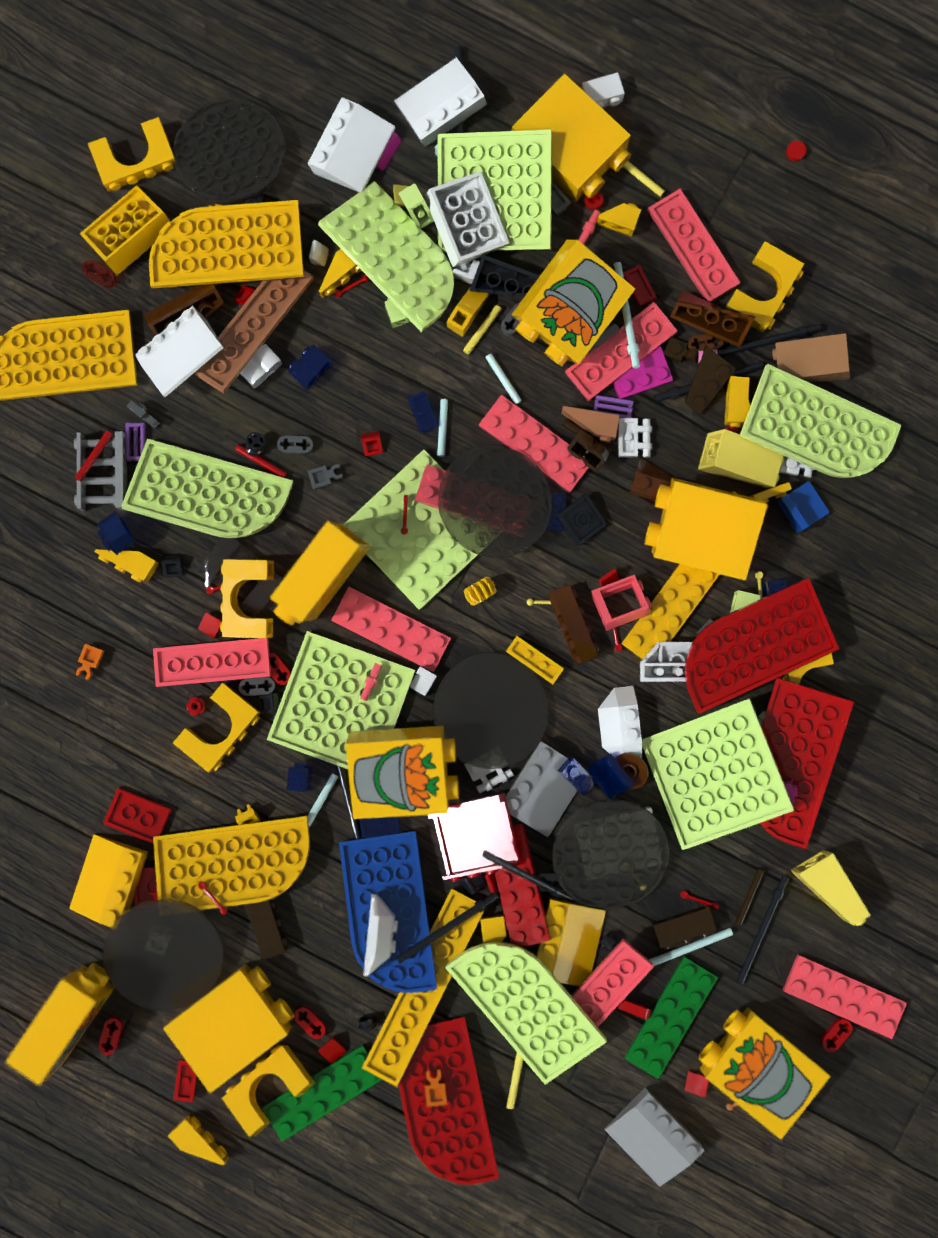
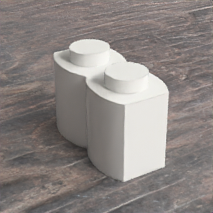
[240,344,282,389]

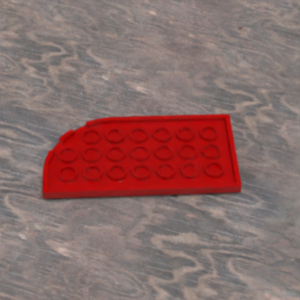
[685,578,839,714]
[760,678,854,849]
[398,1017,499,1185]

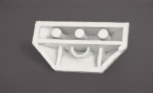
[640,642,693,682]
[598,686,642,758]
[364,894,398,976]

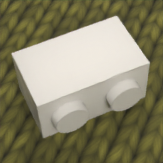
[581,73,625,108]

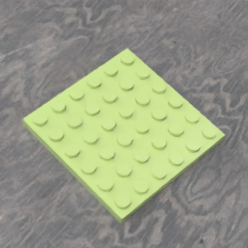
[438,130,552,252]
[343,450,502,610]
[267,631,415,769]
[642,699,794,850]

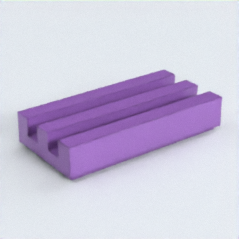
[593,395,633,418]
[125,423,146,462]

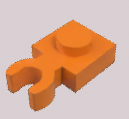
[76,644,104,680]
[425,1070,447,1107]

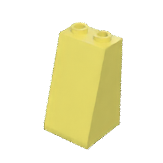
[698,429,784,489]
[791,850,870,926]

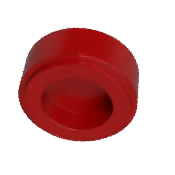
[786,141,806,161]
[584,191,604,211]

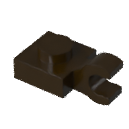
[663,337,698,363]

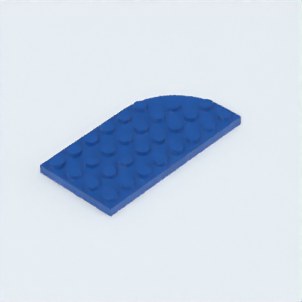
[339,831,437,993]

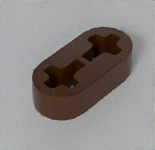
[687,333,724,352]

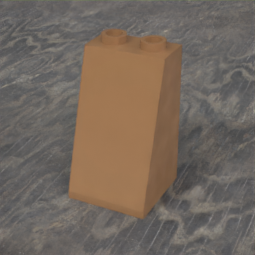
[773,333,850,382]

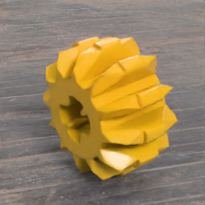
[464,577,497,606]

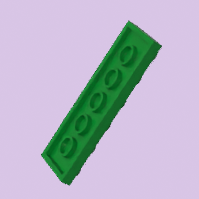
[624,956,718,1079]
[262,1044,383,1142]

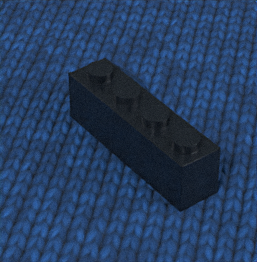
[469,254,540,297]

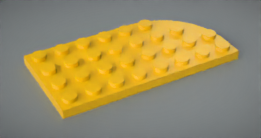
[149,200,304,288]
[0,310,138,401]
[153,816,310,916]

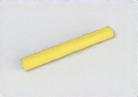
[623,161,665,197]
[463,305,502,355]
[506,1052,523,1109]

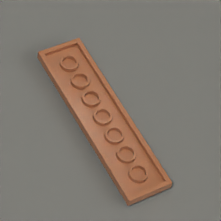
[193,270,313,394]

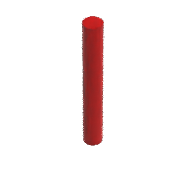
[74,431,113,482]
[235,444,288,478]

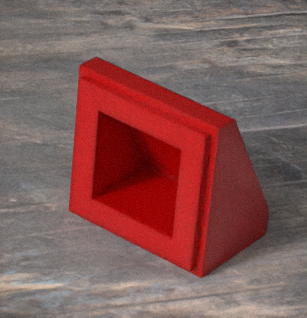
[233,285,255,306]
[361,431,384,456]
[598,569,620,587]
[198,612,222,639]
[485,872,498,893]
[318,1036,347,1064]
[684,1071,709,1097]

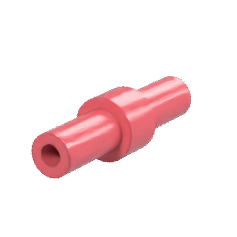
[578,210,601,245]
[360,663,382,701]

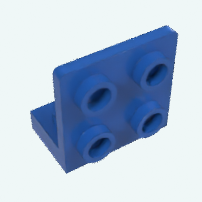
[777,482,829,533]

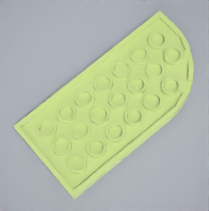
[318,181,454,332]
[740,364,901,478]
[121,439,294,538]
[445,942,607,1085]

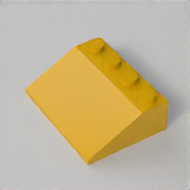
[80,185,171,275]
[69,834,149,929]
[535,897,606,986]

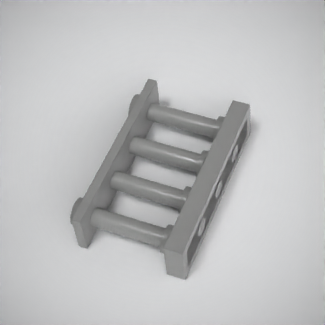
[74,431,127,511]

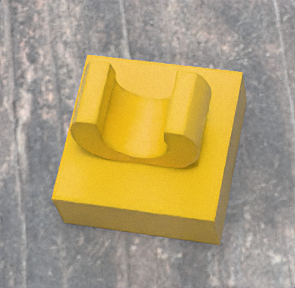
[235,804,261,825]

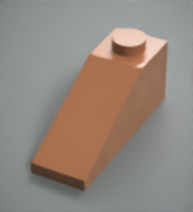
[561,406,620,443]

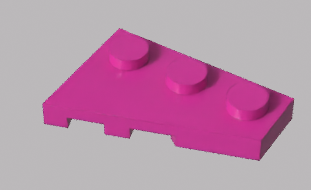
[613,346,673,399]

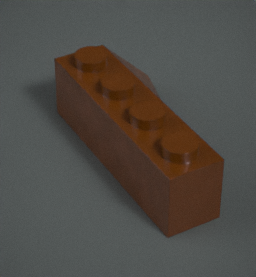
[144,284,224,336]
[670,290,755,347]
[629,457,674,502]
[547,585,599,665]

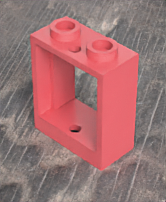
[591,575,651,631]

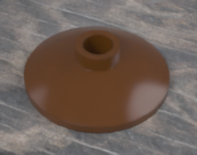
[611,753,648,789]

